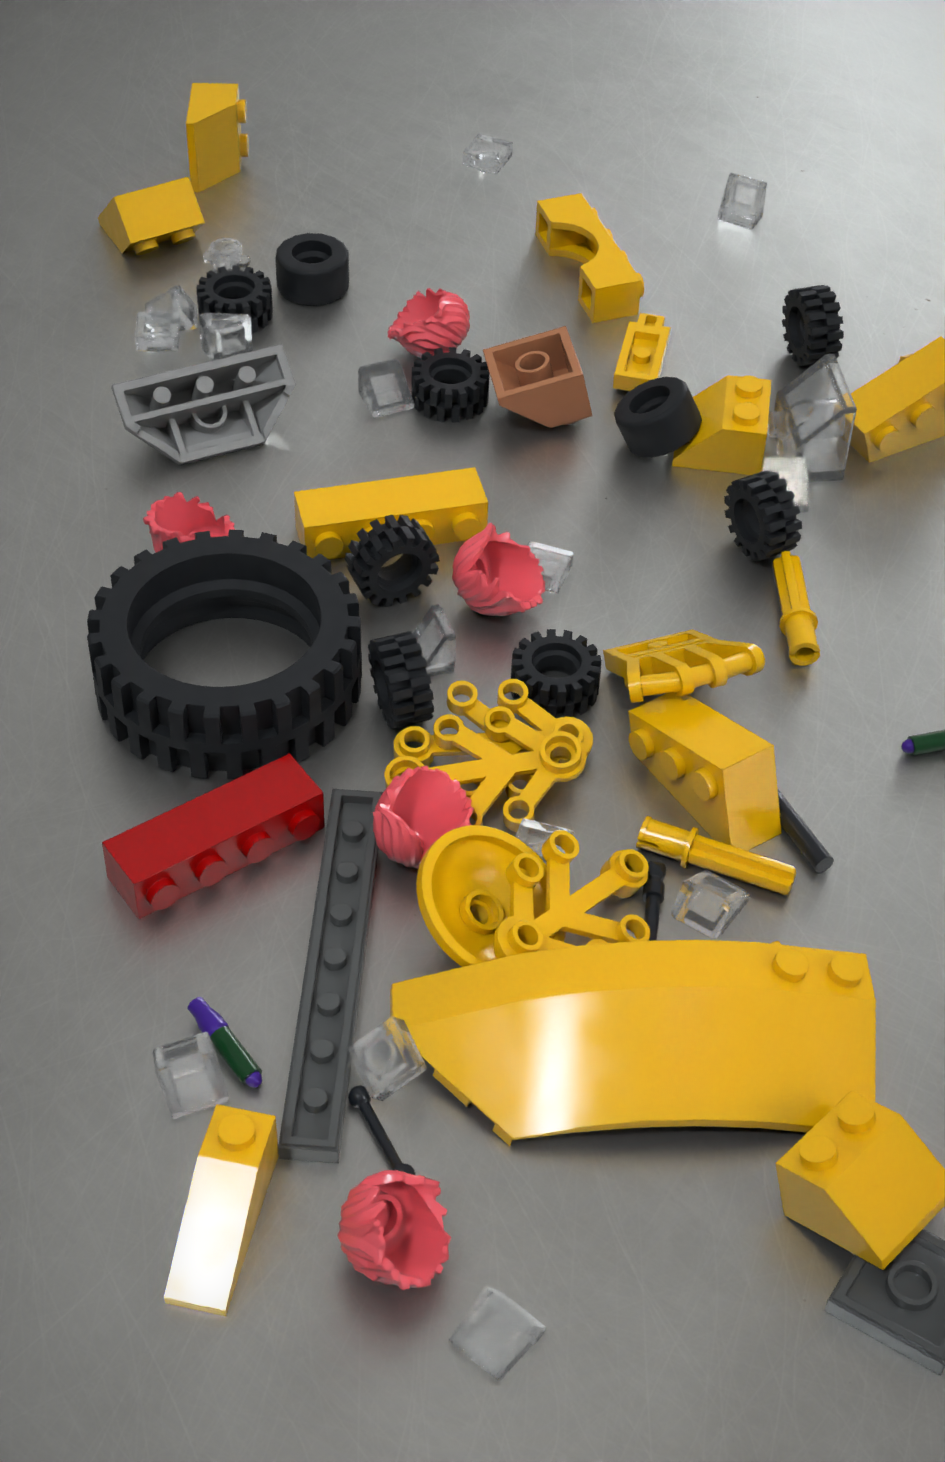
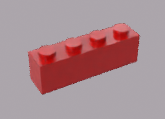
[102,753,325,919]

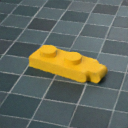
[613,313,671,392]

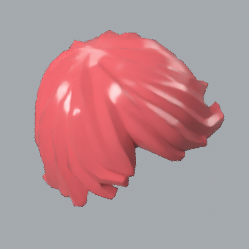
[387,288,470,359]
[143,492,235,552]
[452,523,545,616]
[373,766,474,869]
[337,1170,451,1291]

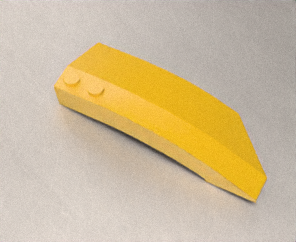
[390,940,876,1146]

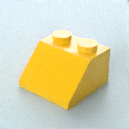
[186,83,249,193]
[98,177,205,255]
[672,375,772,475]
[775,1090,945,1270]

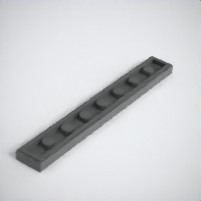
[278,789,383,1163]

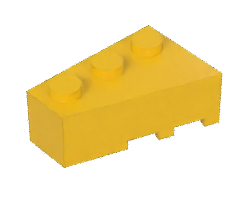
[833,336,945,463]
[628,692,782,851]

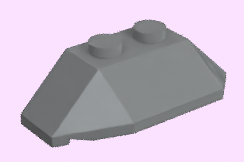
[111,344,296,466]

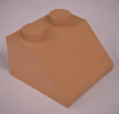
[483,326,593,428]

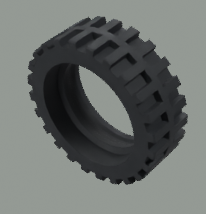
[87,530,362,779]

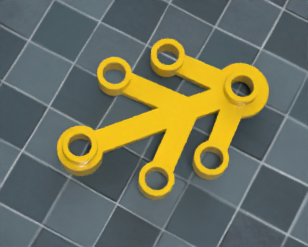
[393,679,593,798]
[384,706,587,832]
[493,830,650,959]

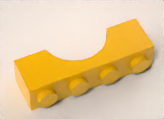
[535,193,644,323]

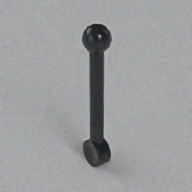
[348,1085,415,1175]

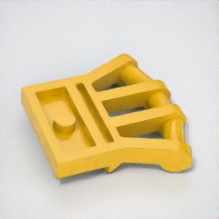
[603,629,765,703]

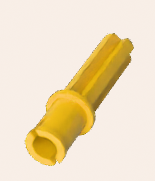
[772,551,820,666]
[636,816,796,895]

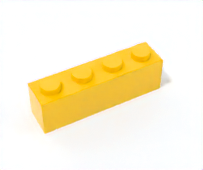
[294,467,488,560]

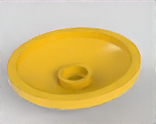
[416,825,566,967]

